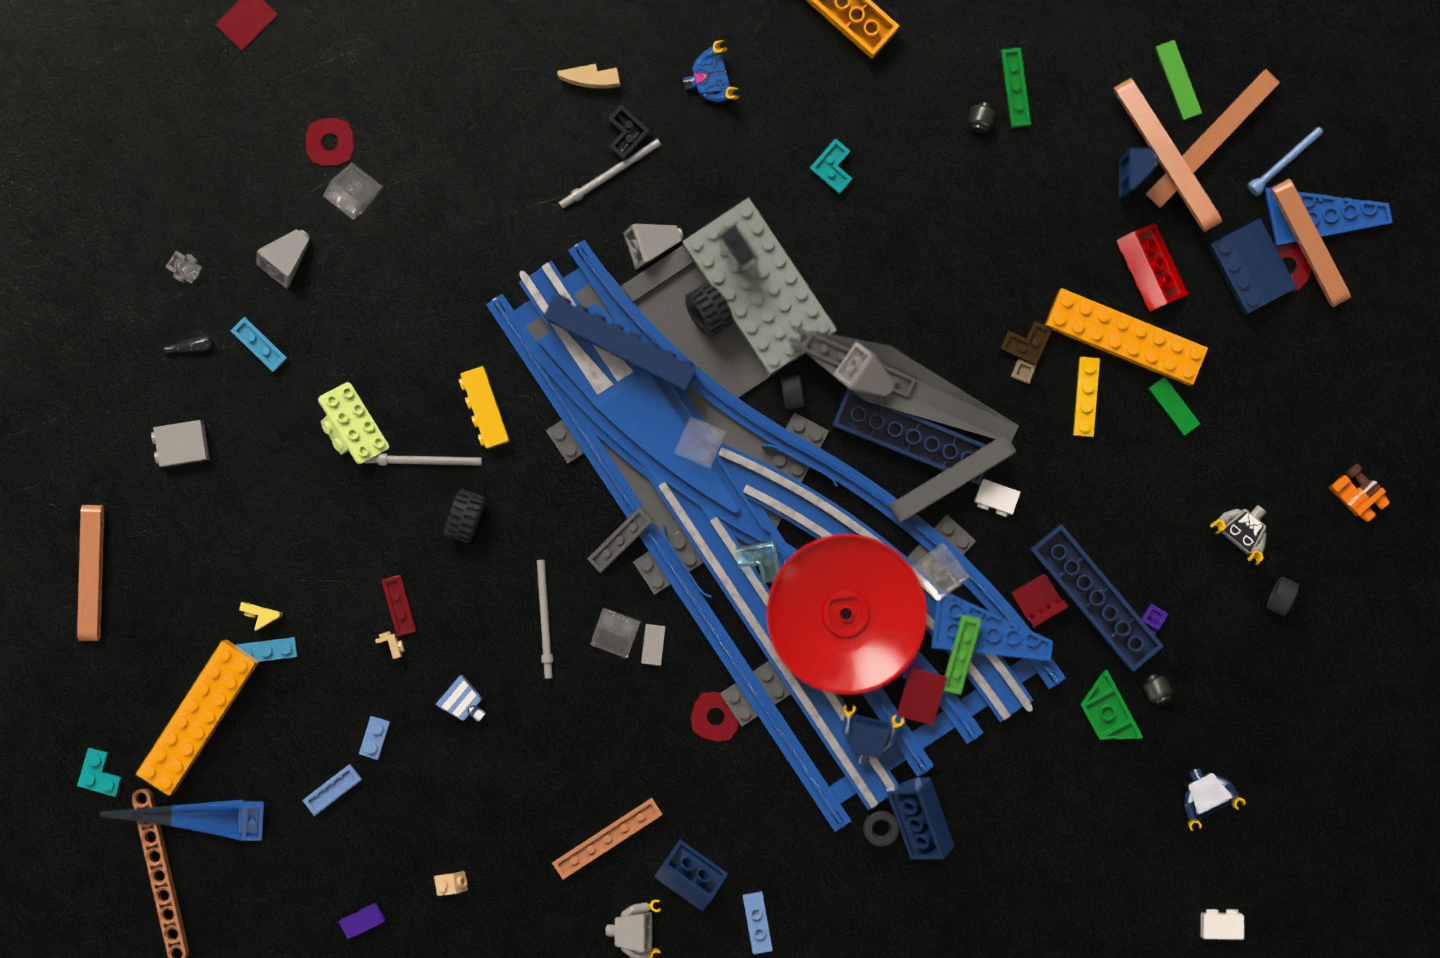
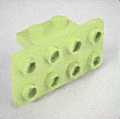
[318,382,389,464]

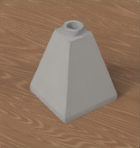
[623,224,683,270]
[256,229,310,289]
[833,342,895,396]

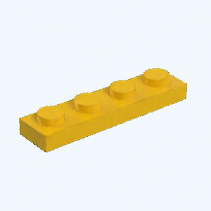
[1073,357,1100,437]

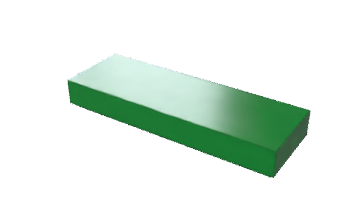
[1148,377,1200,436]

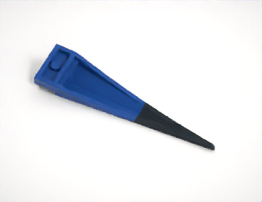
[100,800,264,841]

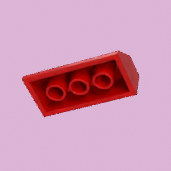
[1117,224,1188,311]

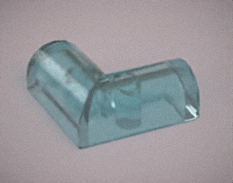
[735,541,780,584]

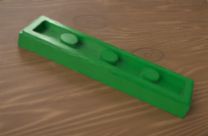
[1001,48,1031,128]

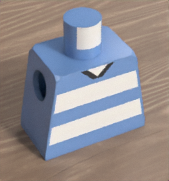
[436,675,486,722]

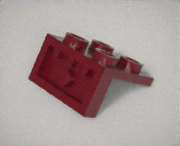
[1012,574,1068,627]

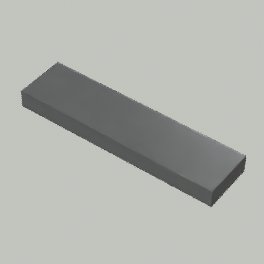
[587,506,655,573]

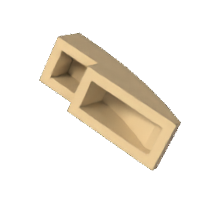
[557,64,620,88]

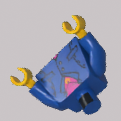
[683,40,739,103]

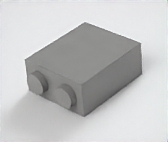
[151,420,210,467]

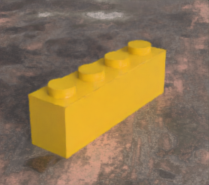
[459,366,510,449]

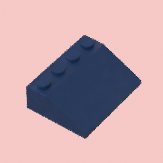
[1208,219,1297,315]

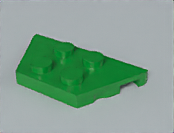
[1080,670,1143,740]

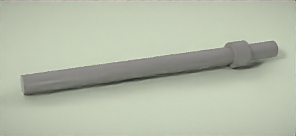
[559,139,661,208]
[364,454,482,465]
[537,560,553,679]

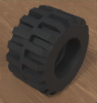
[685,282,733,337]
[444,489,485,543]

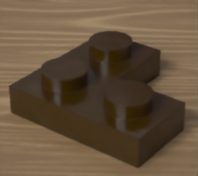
[1000,321,1052,365]

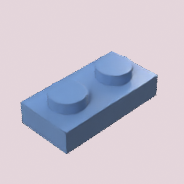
[359,716,390,760]

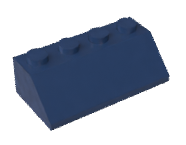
[1119,148,1157,199]
[886,778,955,859]

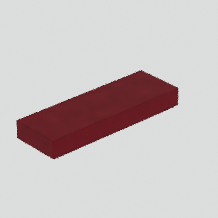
[381,575,417,637]

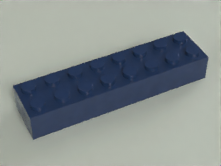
[543,294,696,393]
[832,389,986,486]
[1029,524,1163,672]

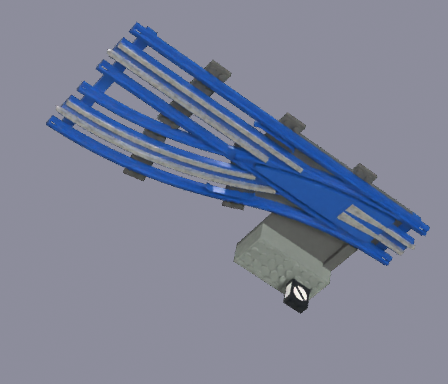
[486,198,1065,832]

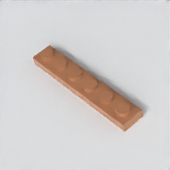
[552,798,663,879]

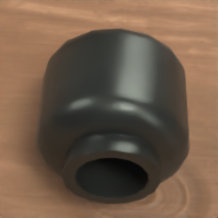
[968,102,996,133]
[1143,674,1173,705]

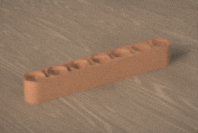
[1271,179,1351,307]
[77,505,104,641]

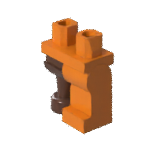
[1329,463,1390,522]

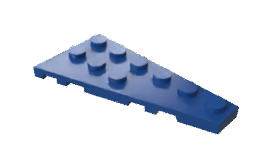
[1264,187,1393,246]
[931,588,1053,661]

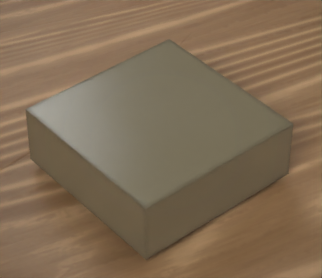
[1011,359,1036,384]

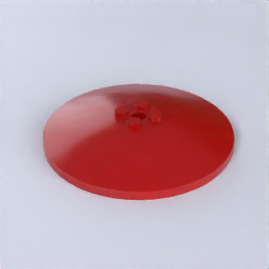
[766,534,927,694]

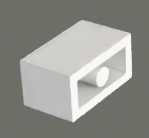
[974,479,1020,517]
[1201,909,1244,939]

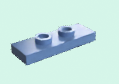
[302,764,362,816]
[743,891,773,954]

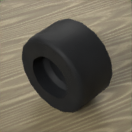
[781,372,805,409]
[1266,577,1299,616]
[863,810,899,847]

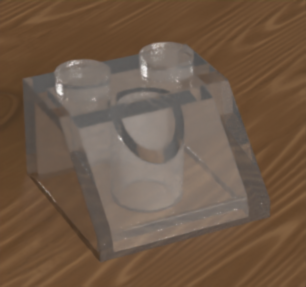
[323,163,382,220]
[674,417,726,469]
[911,542,969,601]
[590,608,641,658]

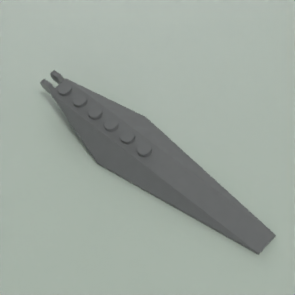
[788,326,1019,441]

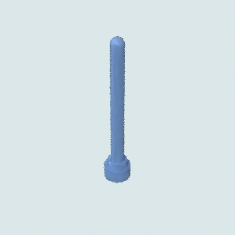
[1247,127,1323,196]

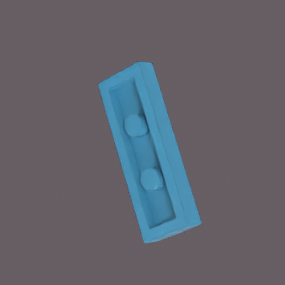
[231,317,287,372]
[236,637,298,662]

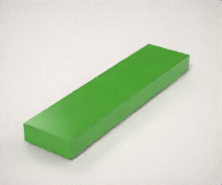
[1155,40,1202,120]
[943,614,982,695]

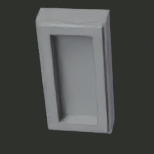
[641,624,665,666]

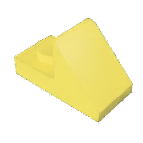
[240,602,282,631]

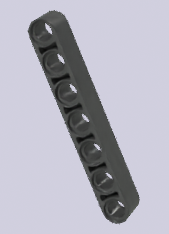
[889,434,1016,522]

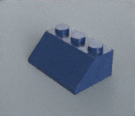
[654,840,728,911]

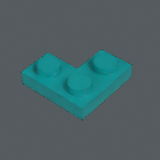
[810,138,852,194]
[77,748,122,797]

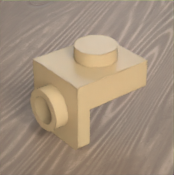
[375,631,405,659]
[434,871,468,896]

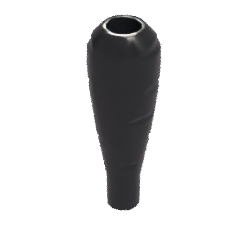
[164,335,213,354]

